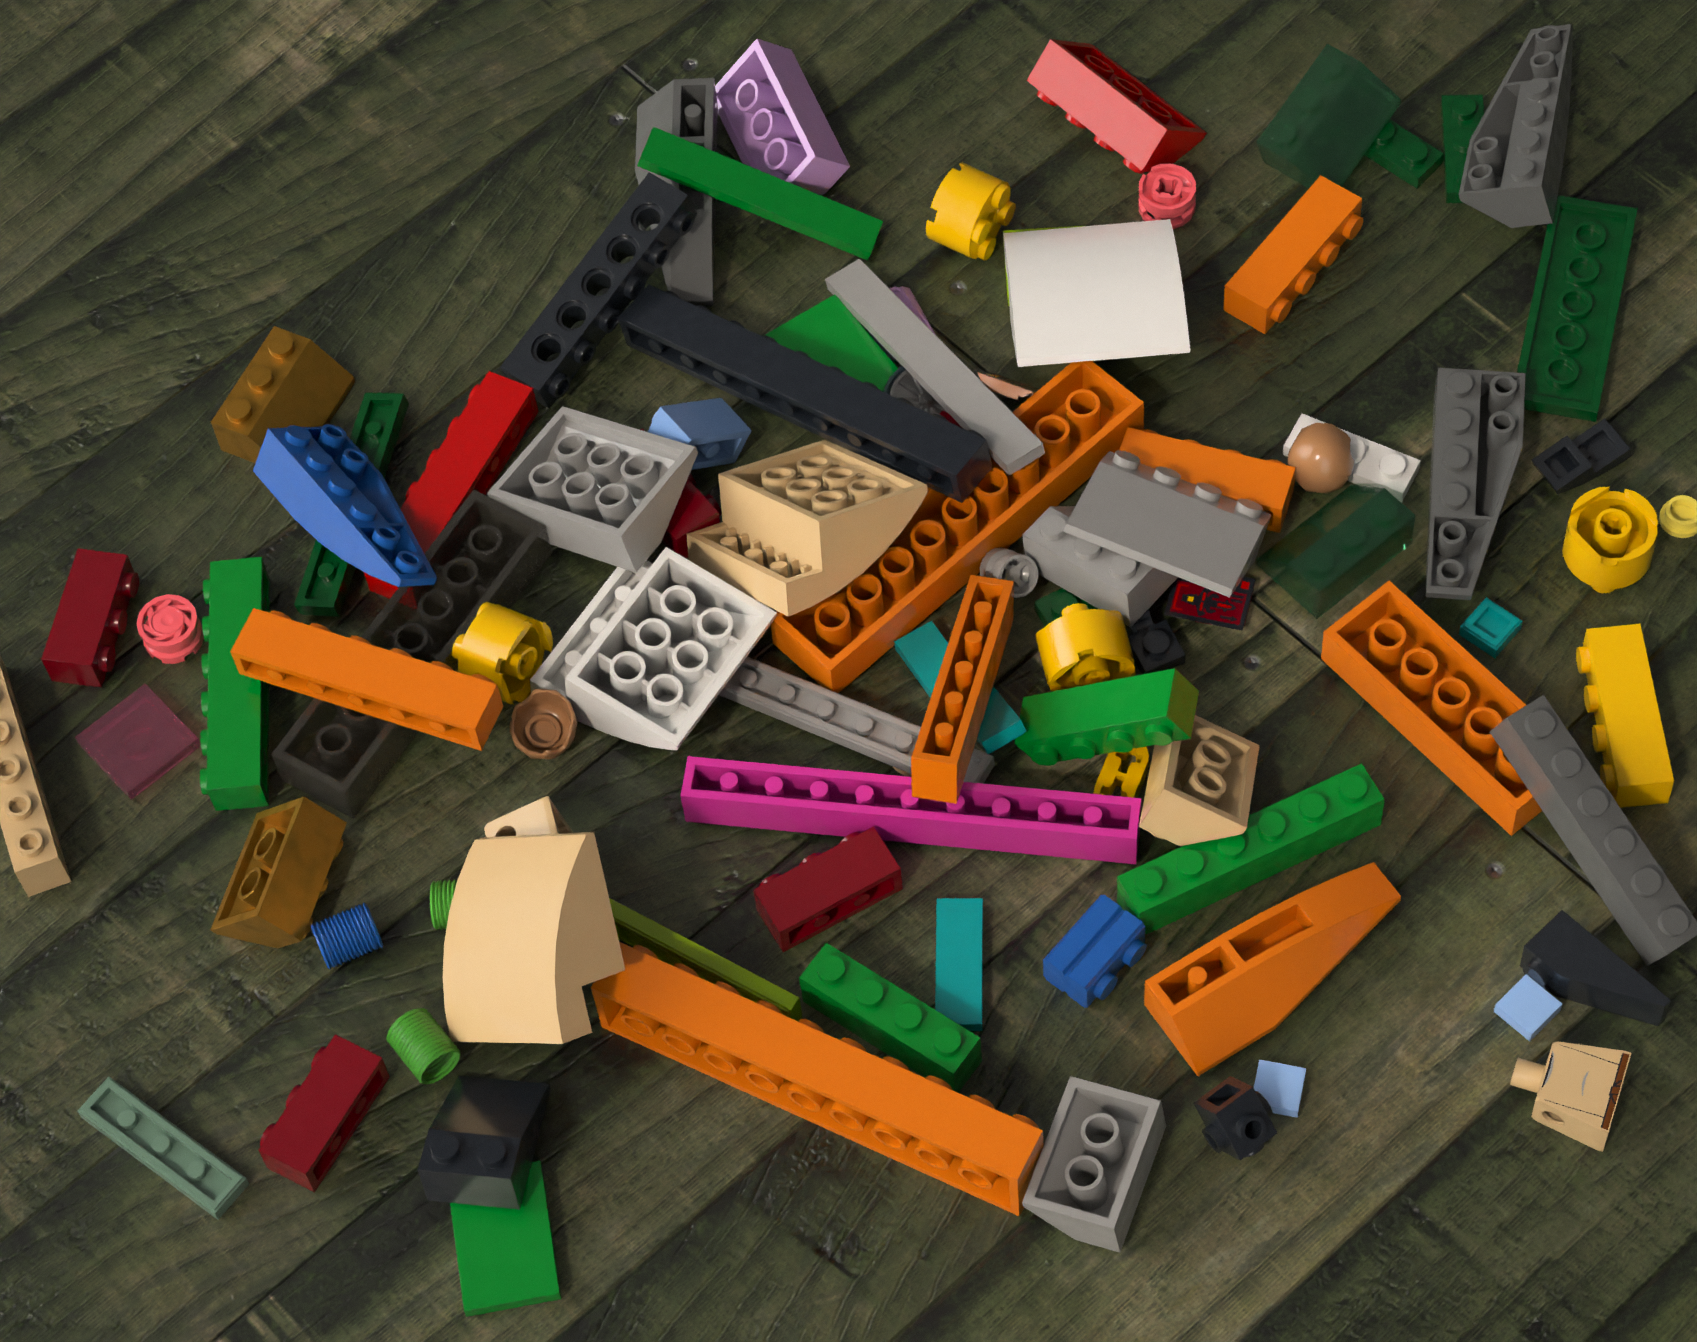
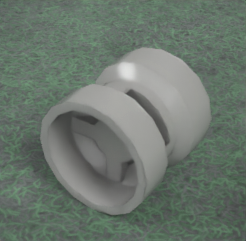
[980,547,1038,598]

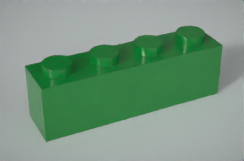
[1014,668,1199,766]
[799,943,982,1093]

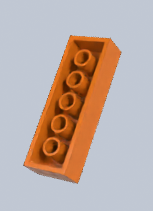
[1321,580,1542,836]

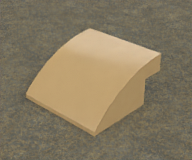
[686,440,928,617]
[443,832,625,1044]

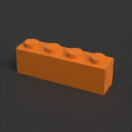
[1224,175,1363,334]
[1119,427,1296,533]

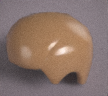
[1288,423,1355,494]
[509,689,578,759]

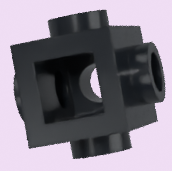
[1193,1076,1277,1160]

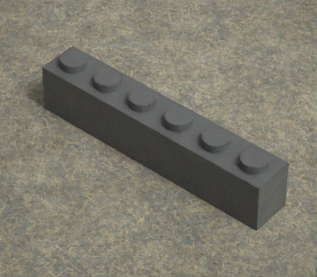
[1490,695,1697,966]

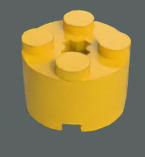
[926,162,1016,261]
[1562,487,1658,593]
[452,602,553,704]
[1036,603,1135,692]

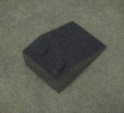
[418,1075,551,1210]

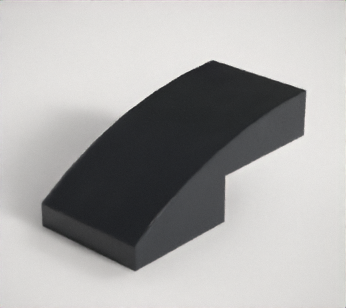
[1531,418,1632,494]

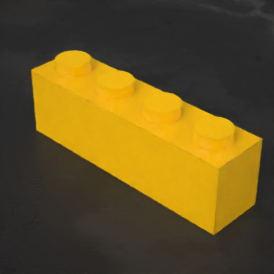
[1576,624,1674,808]

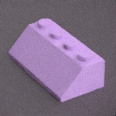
[715,39,850,195]

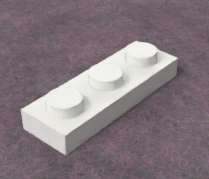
[1283,413,1421,503]

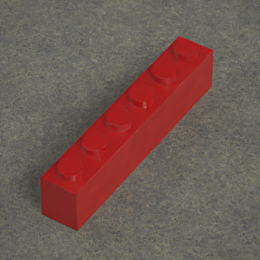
[364,371,539,609]

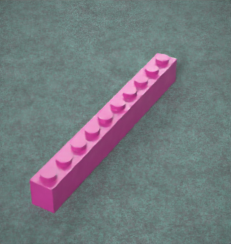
[681,756,1141,864]

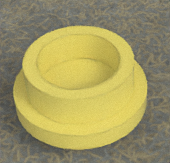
[1659,495,1697,538]

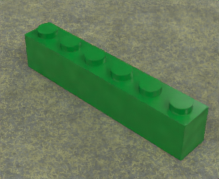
[200,557,270,811]
[1117,763,1385,935]

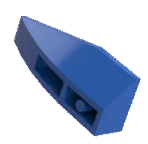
[253,424,437,587]

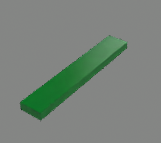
[637,127,883,261]

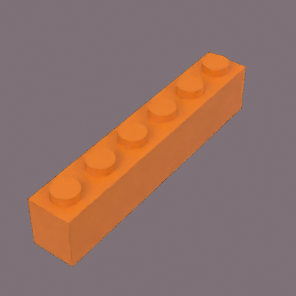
[911,575,1014,804]
[230,608,504,751]

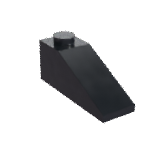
[1520,910,1671,1026]

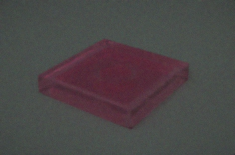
[75,684,201,800]

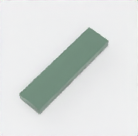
[77,1076,249,1220]

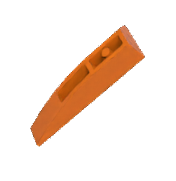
[1144,862,1401,1076]

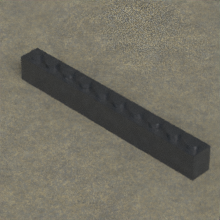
[618,284,993,503]

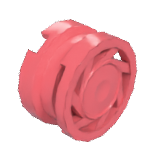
[1139,164,1196,229]
[136,594,204,664]

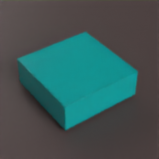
[1459,597,1523,658]

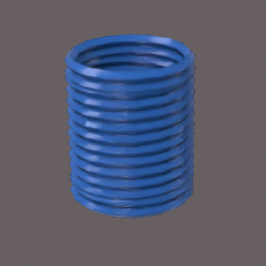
[311,902,383,970]

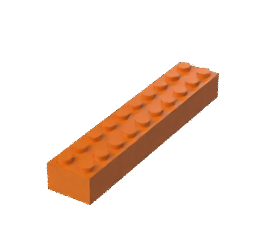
[771,361,1144,693]
[591,942,1044,1216]

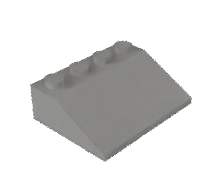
[487,406,698,573]
[1063,451,1272,598]

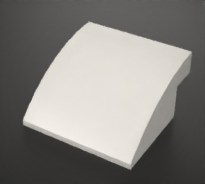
[1003,219,1190,367]
[530,547,777,750]

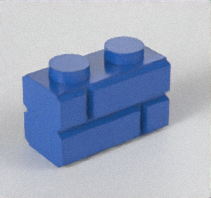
[1043,895,1147,1008]

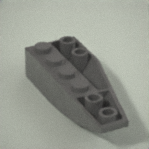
[1459,24,1573,228]
[635,78,718,306]
[1426,368,1525,600]

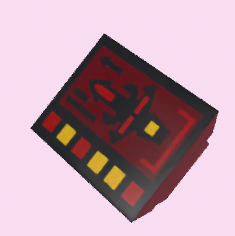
[1164,576,1256,631]

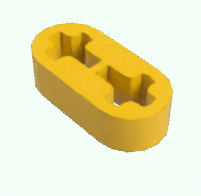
[1093,747,1149,798]

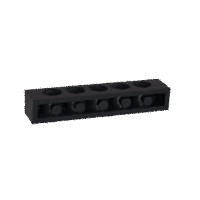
[500,172,697,409]

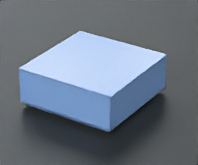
[1494,974,1562,1041]
[1254,1059,1306,1118]

